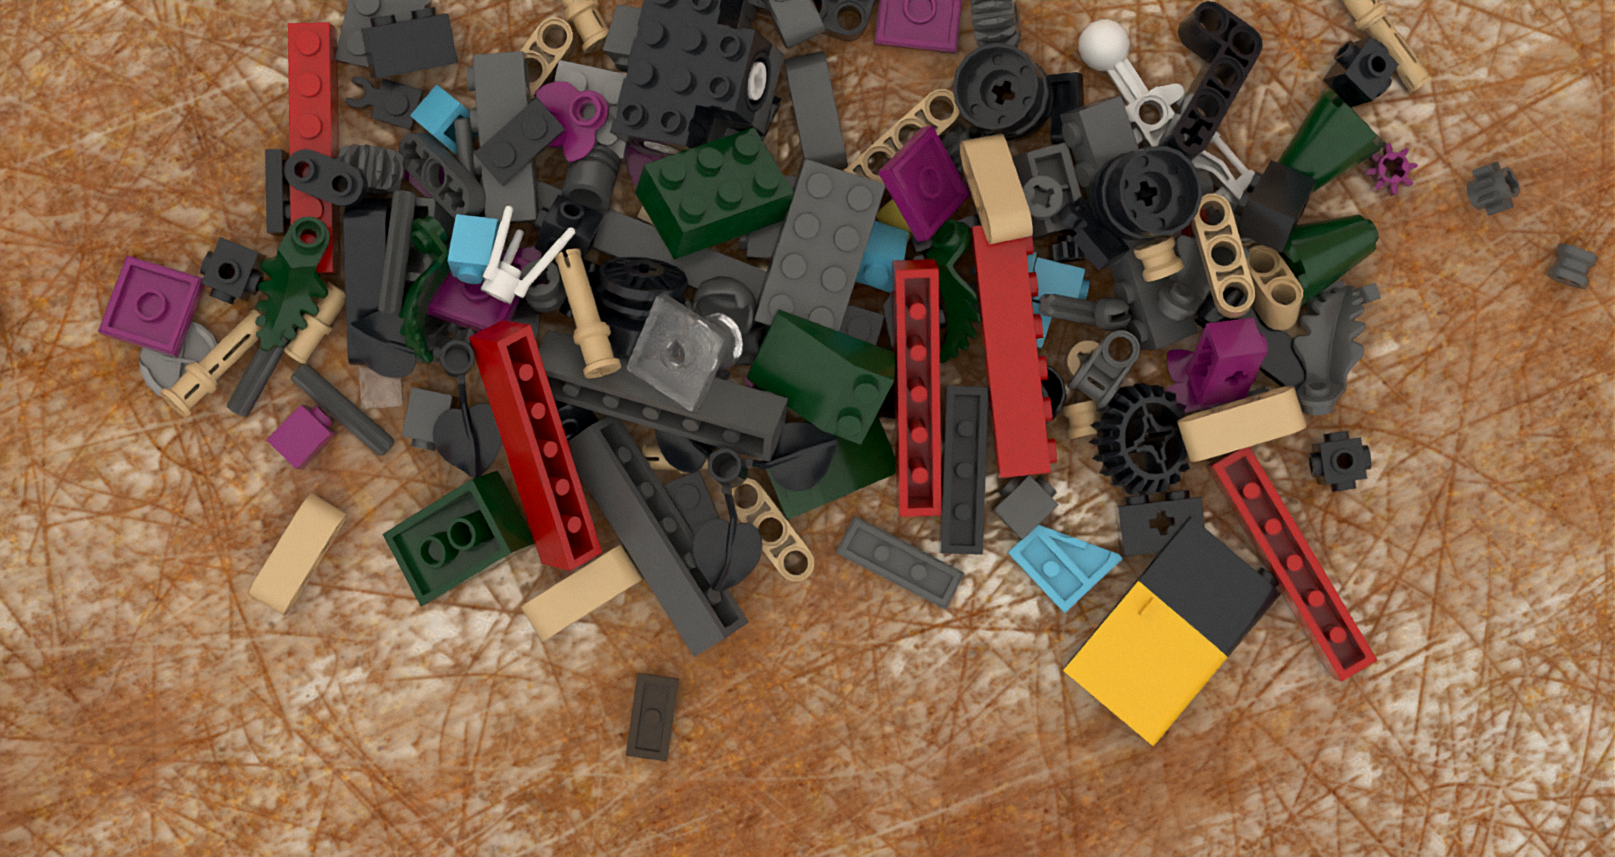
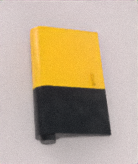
[1062,516,1281,747]

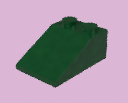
[747,309,896,445]
[762,418,896,520]
[382,470,535,607]

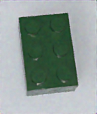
[635,127,794,260]

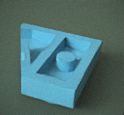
[1007,525,1123,613]

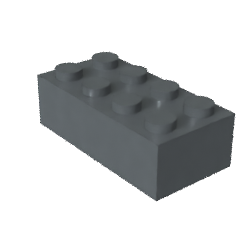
[754,159,885,331]

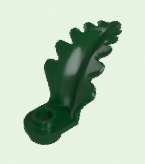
[255,216,330,352]
[398,216,451,364]
[926,219,981,364]

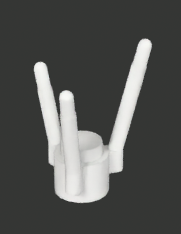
[481,206,575,304]

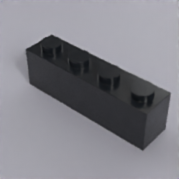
[939,386,989,555]

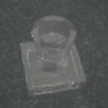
[626,294,743,412]

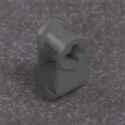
[765,0,825,49]
[1067,331,1140,409]

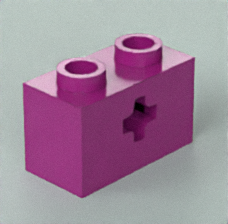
[1186,318,1268,406]

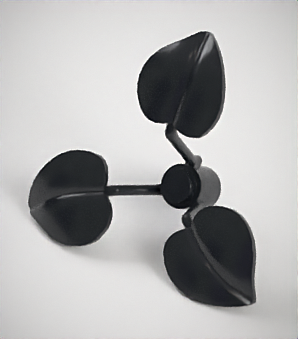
[349,296,540,478]
[655,422,838,591]

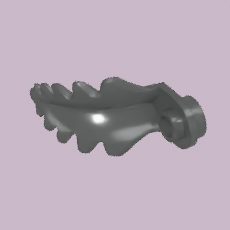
[1157,202,1252,321]
[1292,285,1365,415]

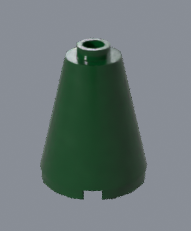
[1277,86,1387,193]
[1278,214,1379,306]

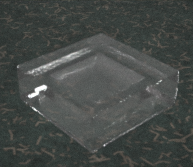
[359,367,404,409]

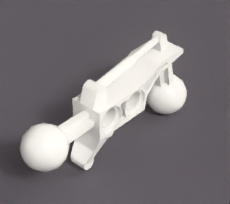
[1078,19,1255,239]

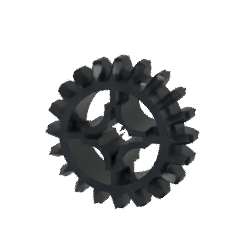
[1089,383,1190,496]

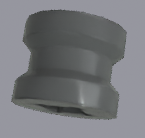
[1022,176,1063,220]
[1547,243,1598,289]
[519,260,567,313]

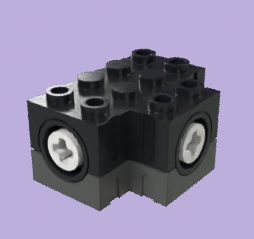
[610,0,784,158]

